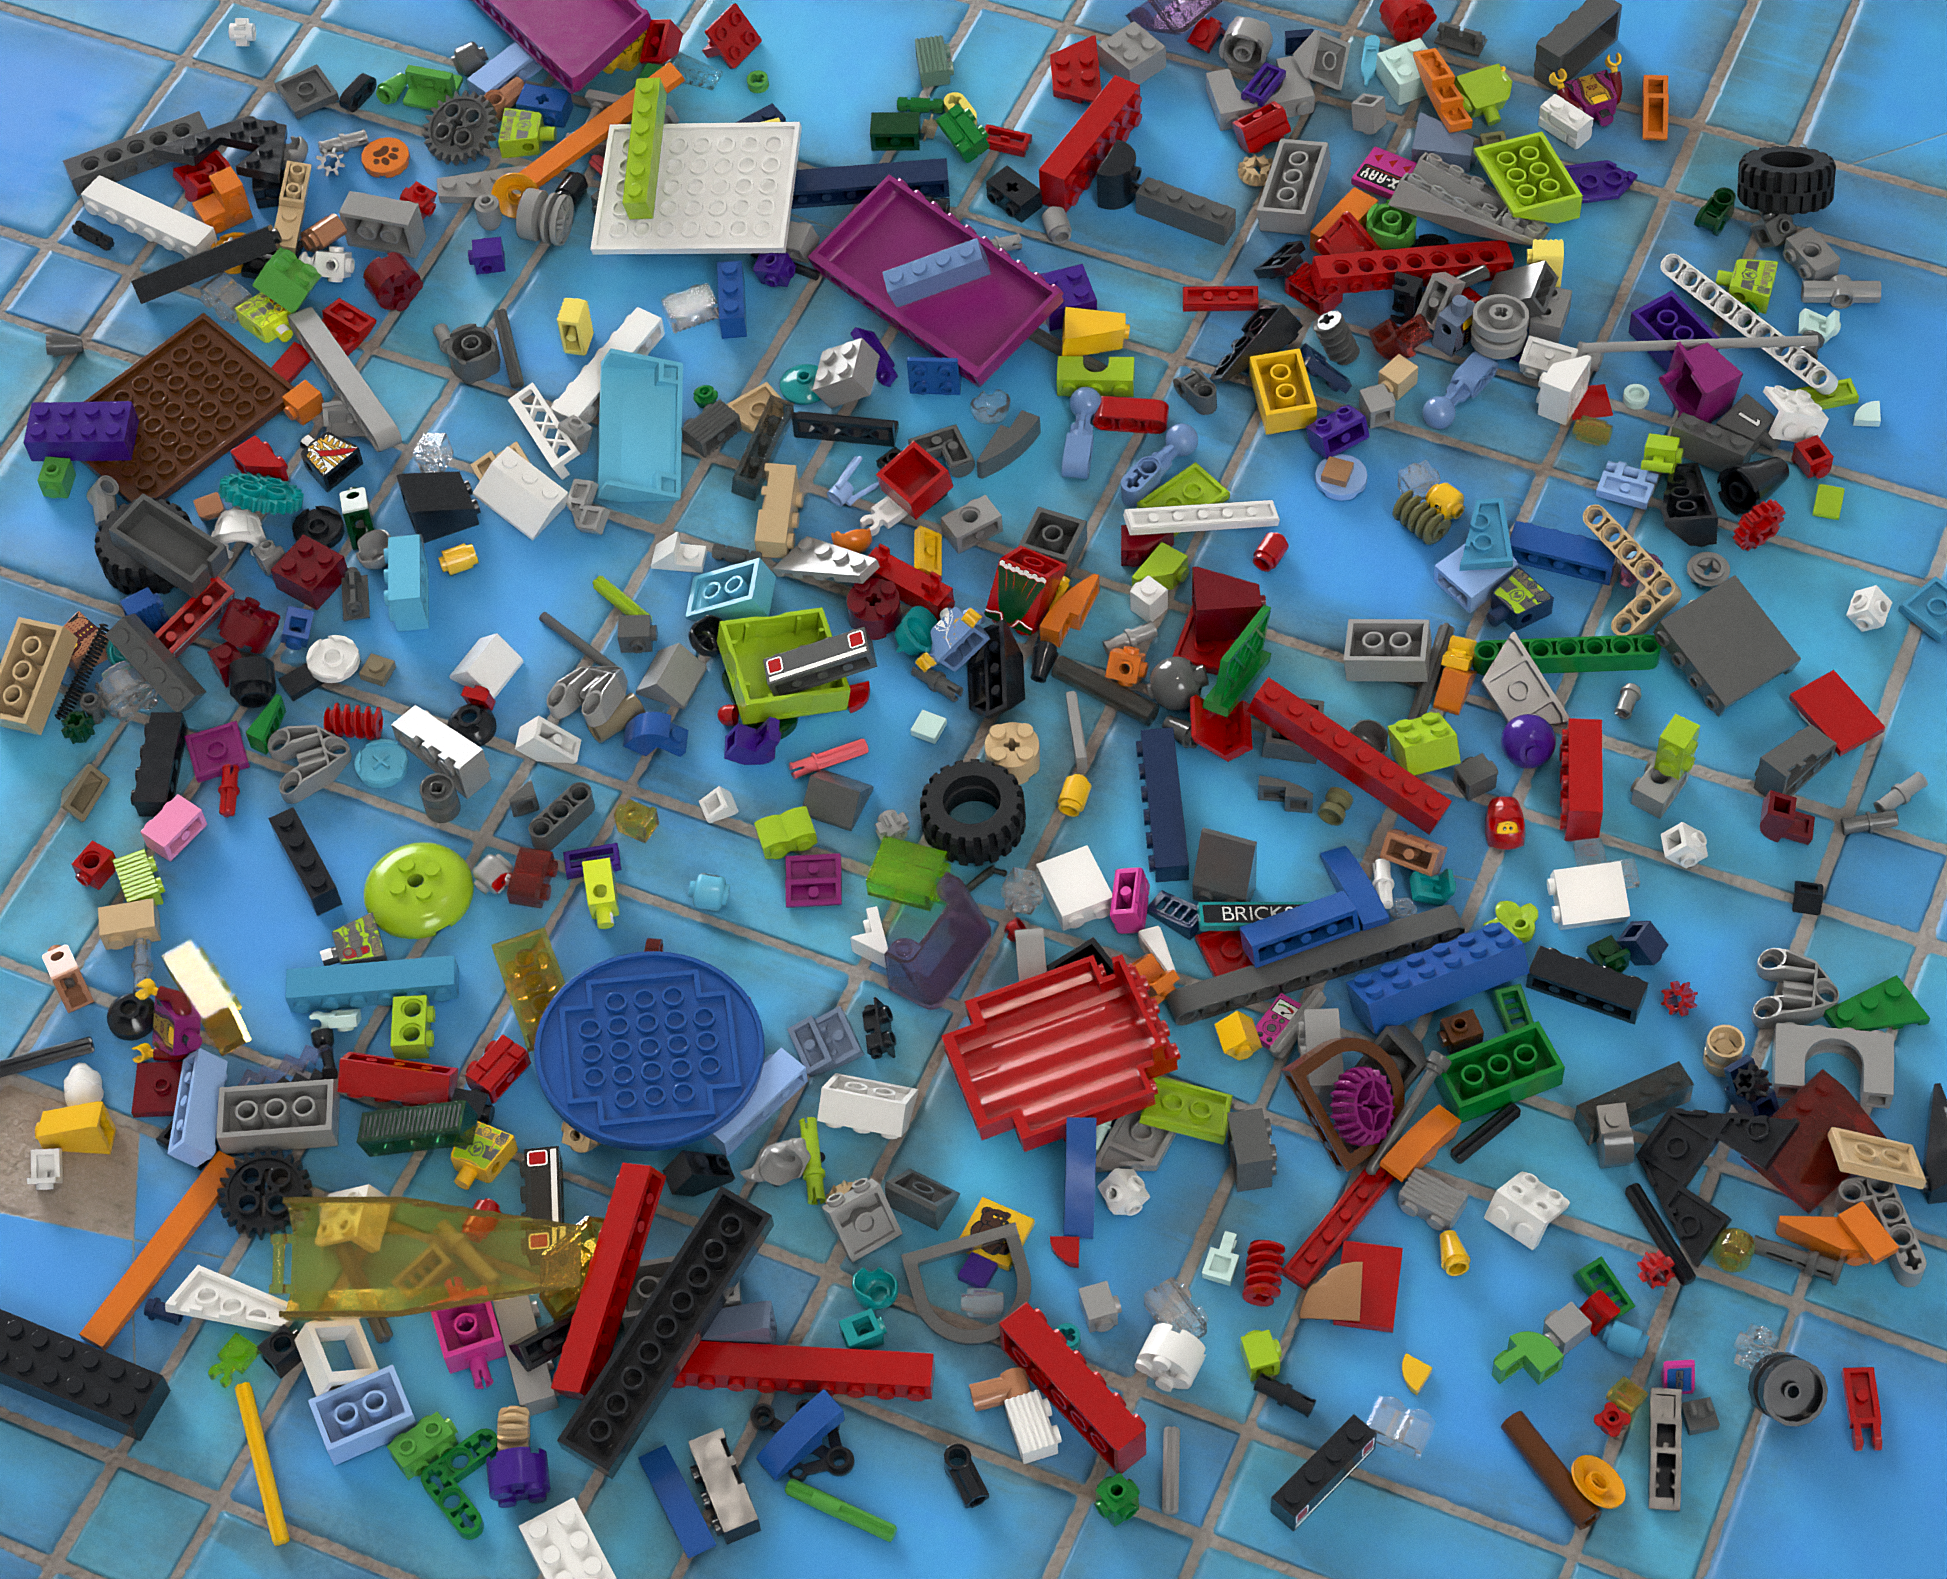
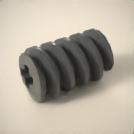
[1312,311,1360,365]

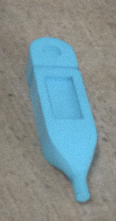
[1361,35,1380,87]

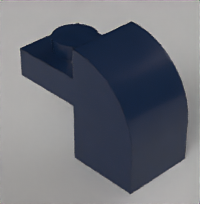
[1723,1055,1781,1118]

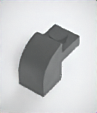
[1595,1102,1634,1169]

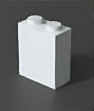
[1036,845,1112,931]
[1547,861,1630,930]

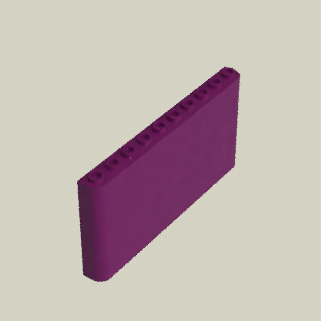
[808,175,1064,388]

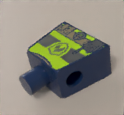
[1486,566,1554,630]

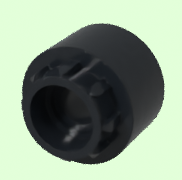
[228,656,276,708]

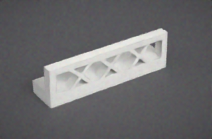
[508,382,580,480]

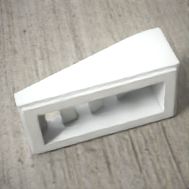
[1138,925,1176,986]

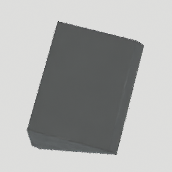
[803,770,873,831]
[885,1169,960,1231]

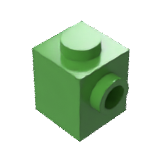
[37,457,76,498]

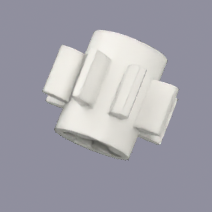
[229,18,256,46]

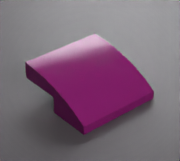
[785,853,842,908]

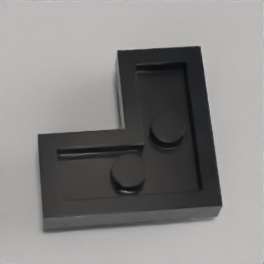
[1254,241,1306,279]

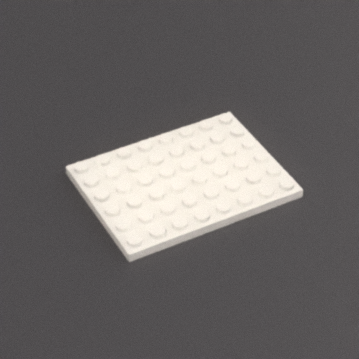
[591,122,802,255]

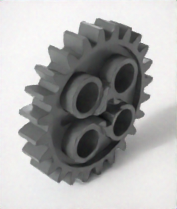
[422,90,499,166]

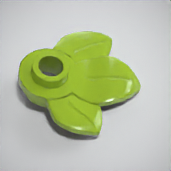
[1483,901,1539,943]

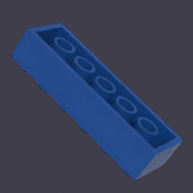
[1345,922,1530,1034]

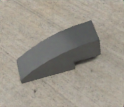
[977,410,1041,479]

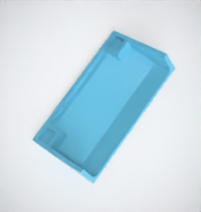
[597,348,683,502]

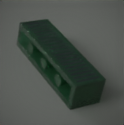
[356,1100,478,1157]

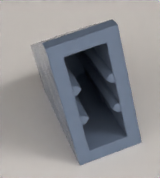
[1411,113,1477,173]
[701,1301,777,1345]

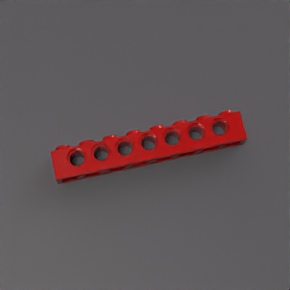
[1310,240,1515,296]

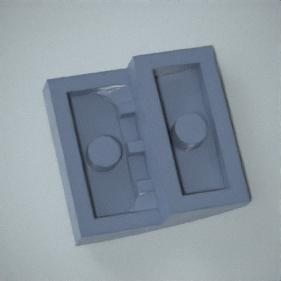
[787,1006,865,1076]

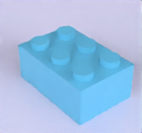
[384,534,429,632]

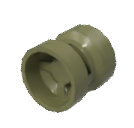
[1318,787,1353,826]

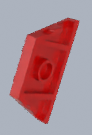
[1050,35,1101,104]

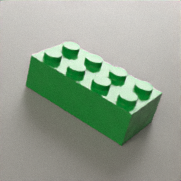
[1434,1021,1565,1124]

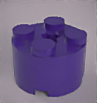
[486,1447,551,1508]

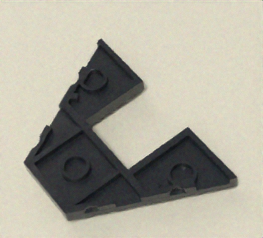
[152,116,288,183]
[1636,1107,1801,1268]

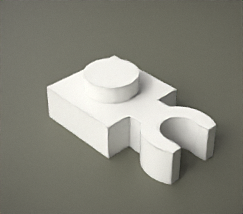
[860,496,908,536]

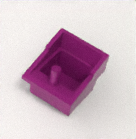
[1659,341,1743,424]

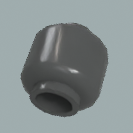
[451,41,489,77]

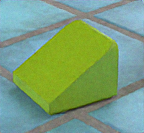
[1812,484,1845,520]

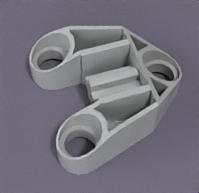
[547,666,628,727]
[267,725,352,804]
[1751,948,1839,1029]

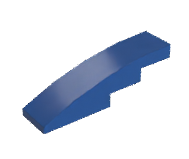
[1320,846,1389,931]
[1063,1117,1097,1239]
[638,1445,716,1559]

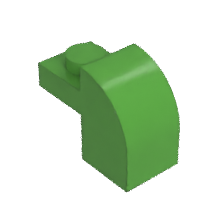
[1492,1331,1564,1385]

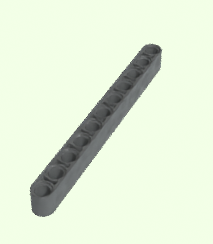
[1166,905,1465,1026]

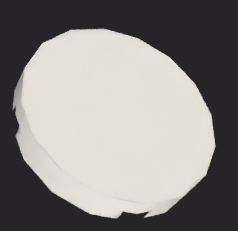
[306,635,360,683]

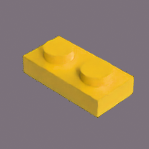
[914,525,942,576]

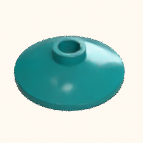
[780,364,821,405]

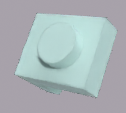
[1798,308,1841,344]

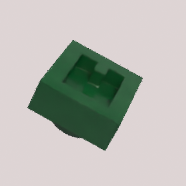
[1586,935,1631,973]

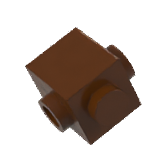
[1437,1009,1484,1055]

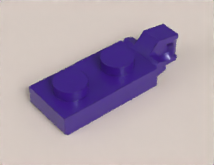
[850,327,898,387]

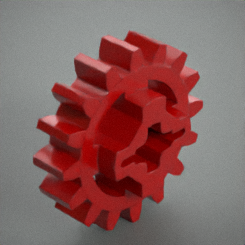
[1732,499,1786,551]

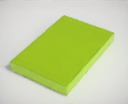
[1137,462,1230,537]
[1139,1076,1233,1145]

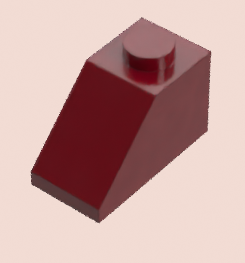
[1121,525,1174,567]

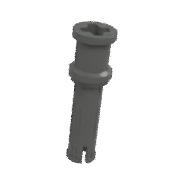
[1750,1235,1844,1286]

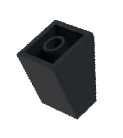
[396,471,481,543]

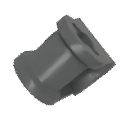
[1173,367,1217,415]

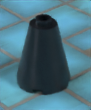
[1717,457,1789,515]

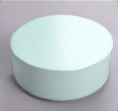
[1623,384,1649,410]

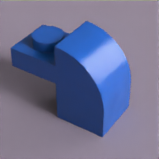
[623,712,688,757]

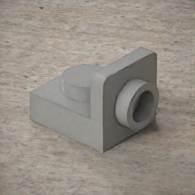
[558,415,593,455]

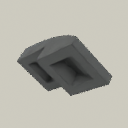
[1258,776,1313,813]

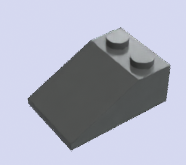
[1193,827,1257,902]

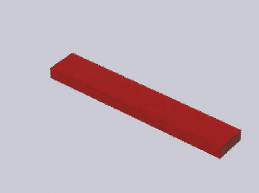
[1282,1166,1397,1291]

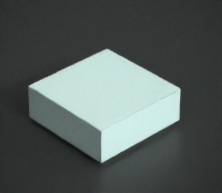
[910,710,947,744]

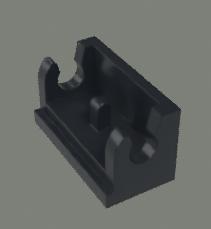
[1390,271,1423,330]

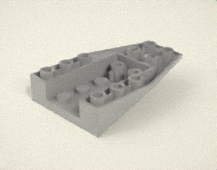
[1388,152,1551,246]

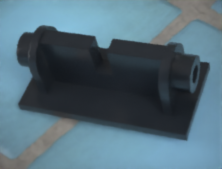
[862,997,897,1059]

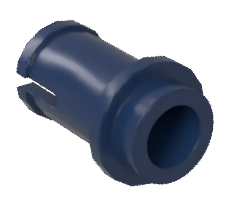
[144,1297,184,1326]

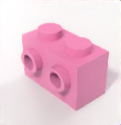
[140,794,208,862]

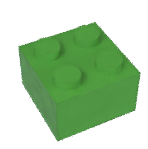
[252,247,322,313]

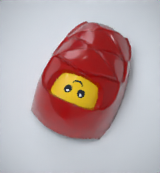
[1485,796,1526,850]

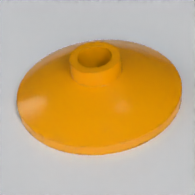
[491,173,539,218]
[1571,1455,1626,1509]

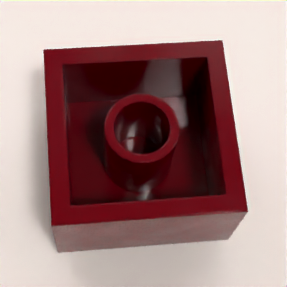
[271,534,348,610]

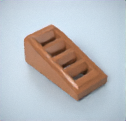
[193,492,226,522]

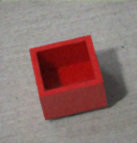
[876,441,954,520]

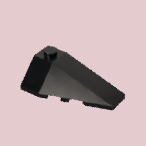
[1660,463,1718,547]
[1920,1083,1947,1204]

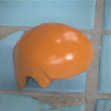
[831,528,872,554]

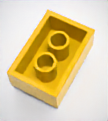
[1249,348,1317,435]

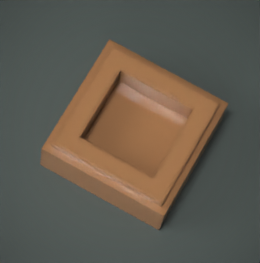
[1321,456,1354,488]

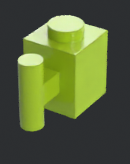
[1641,433,1684,474]

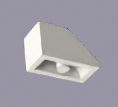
[515,716,581,764]

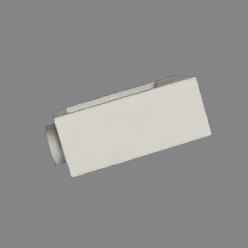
[294,1318,379,1397]

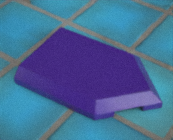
[1564,160,1638,204]

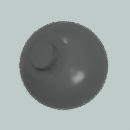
[1147,657,1209,711]

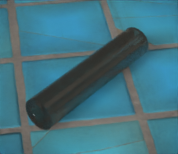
[1051,655,1160,726]

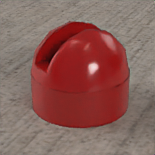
[717,704,739,726]
[1004,917,1027,942]

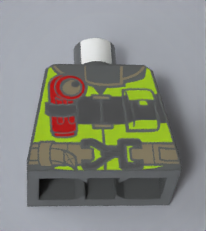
[320,912,388,966]

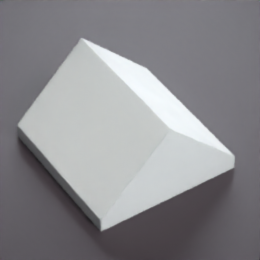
[450,633,524,699]

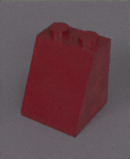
[1192,567,1266,642]

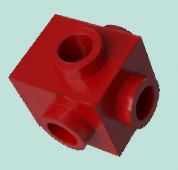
[399,181,437,220]

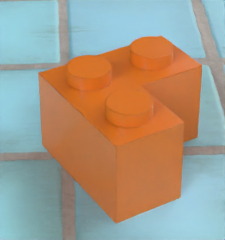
[192,166,253,234]

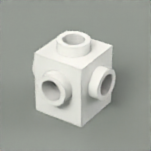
[315,246,355,282]
[1846,585,1892,632]
[1661,822,1708,868]
[1097,1168,1150,1216]

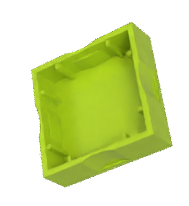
[717,607,851,725]

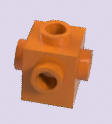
[1105,646,1149,687]

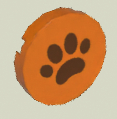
[361,137,410,178]

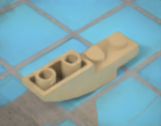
[274,161,312,254]

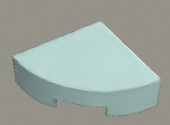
[1853,401,1881,427]

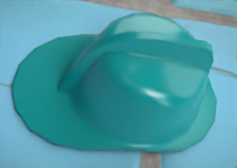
[894,606,938,656]

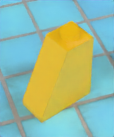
[1061,307,1130,356]
[35,1101,116,1154]

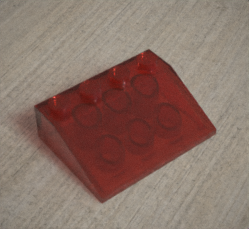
[1741,1069,1887,1214]

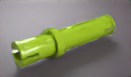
[799,1117,826,1205]

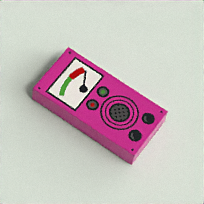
[1255,993,1302,1050]

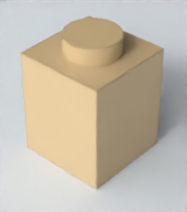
[1378,354,1418,401]

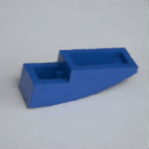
[756,1389,845,1481]

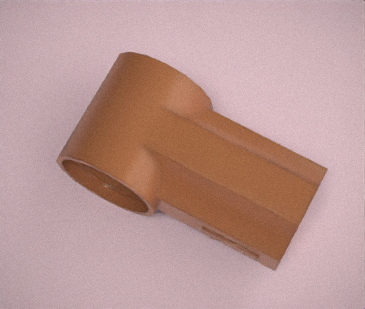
[484,77,525,122]
[969,1367,1031,1412]

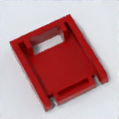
[1314,211,1382,255]

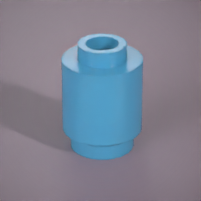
[1602,1321,1650,1359]

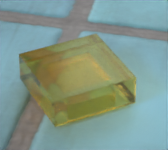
[1605,1376,1649,1415]

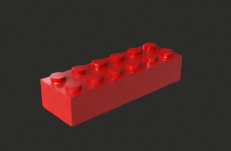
[1039,75,1142,213]
[999,1302,1147,1474]

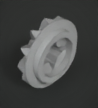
[1687,552,1730,589]

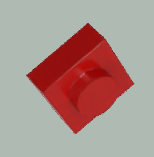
[461,685,496,711]

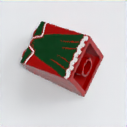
[984,545,1067,635]

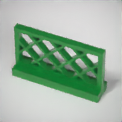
[1202,605,1272,717]

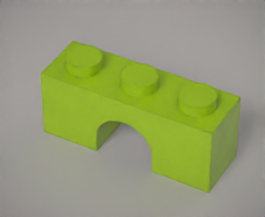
[1057,356,1135,397]

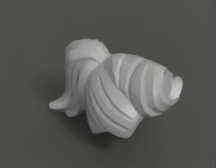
[740,1138,811,1185]

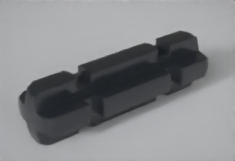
[72,220,115,251]

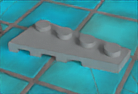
[772,536,880,584]

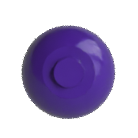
[1501,714,1556,769]

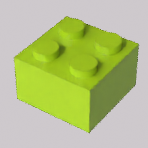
[1387,712,1461,776]

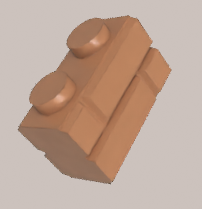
[1380,829,1447,876]

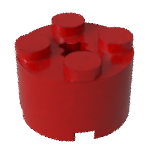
[1379,0,1437,42]

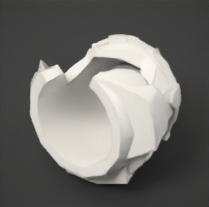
[211,506,266,559]

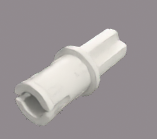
[1372,859,1395,909]

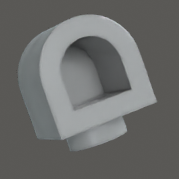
[251,539,286,576]

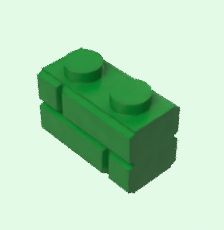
[936,104,990,163]

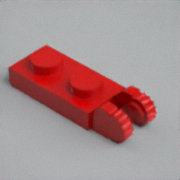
[1841,1367,1882,1451]

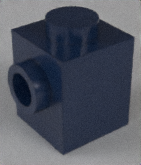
[1616,921,1669,966]

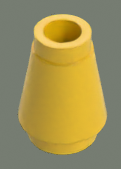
[1439,1230,1471,1276]

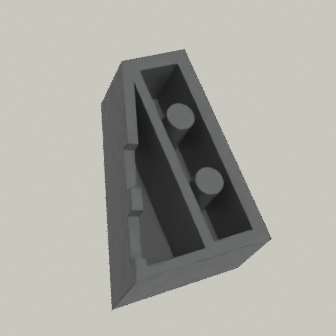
[1754,724,1837,797]

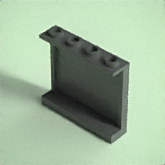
[1653,575,1801,717]

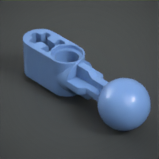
[1422,351,1498,429]
[1062,387,1101,479]
[1121,423,1198,507]

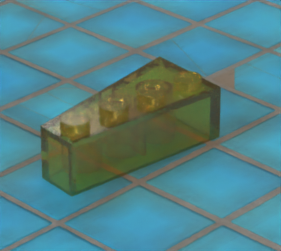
[161,940,252,1056]

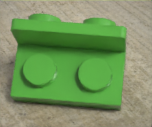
[403,65,463,111]

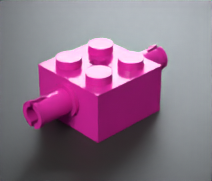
[429,1277,507,1389]

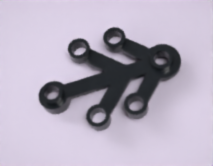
[750,1399,855,1482]

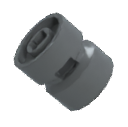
[420,773,461,823]

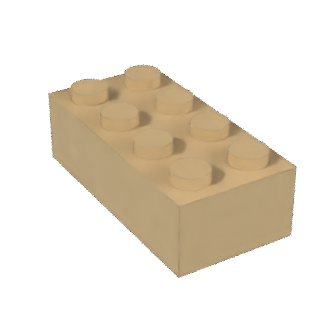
[0,617,78,735]

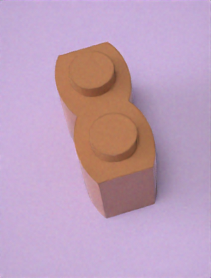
[300,213,347,253]

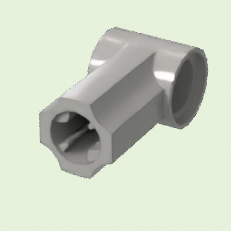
[86,475,119,527]

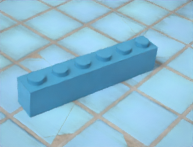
[285,955,459,1013]

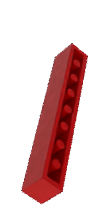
[1247,677,1452,835]
[551,1162,667,1400]

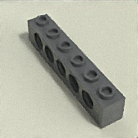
[63,111,208,196]

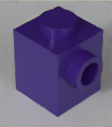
[468,237,506,275]

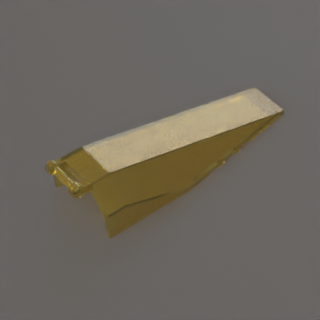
[269,1197,582,1321]

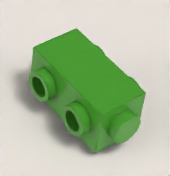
[387,1411,458,1480]

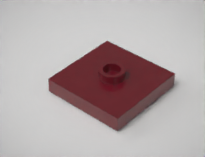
[131,1061,183,1118]

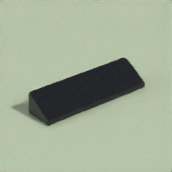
[509,1308,622,1372]

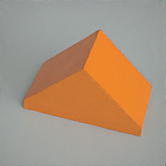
[1433,667,1477,716]

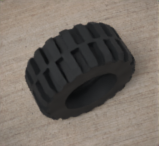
[1737,146,1836,215]
[94,498,192,595]
[920,759,1026,866]

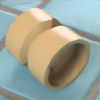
[1703,1025,1745,1077]

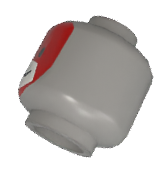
[473,854,514,895]

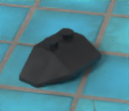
[967,619,1025,719]

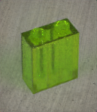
[866,836,951,912]

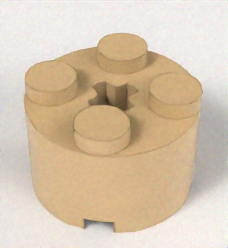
[985,722,1040,785]

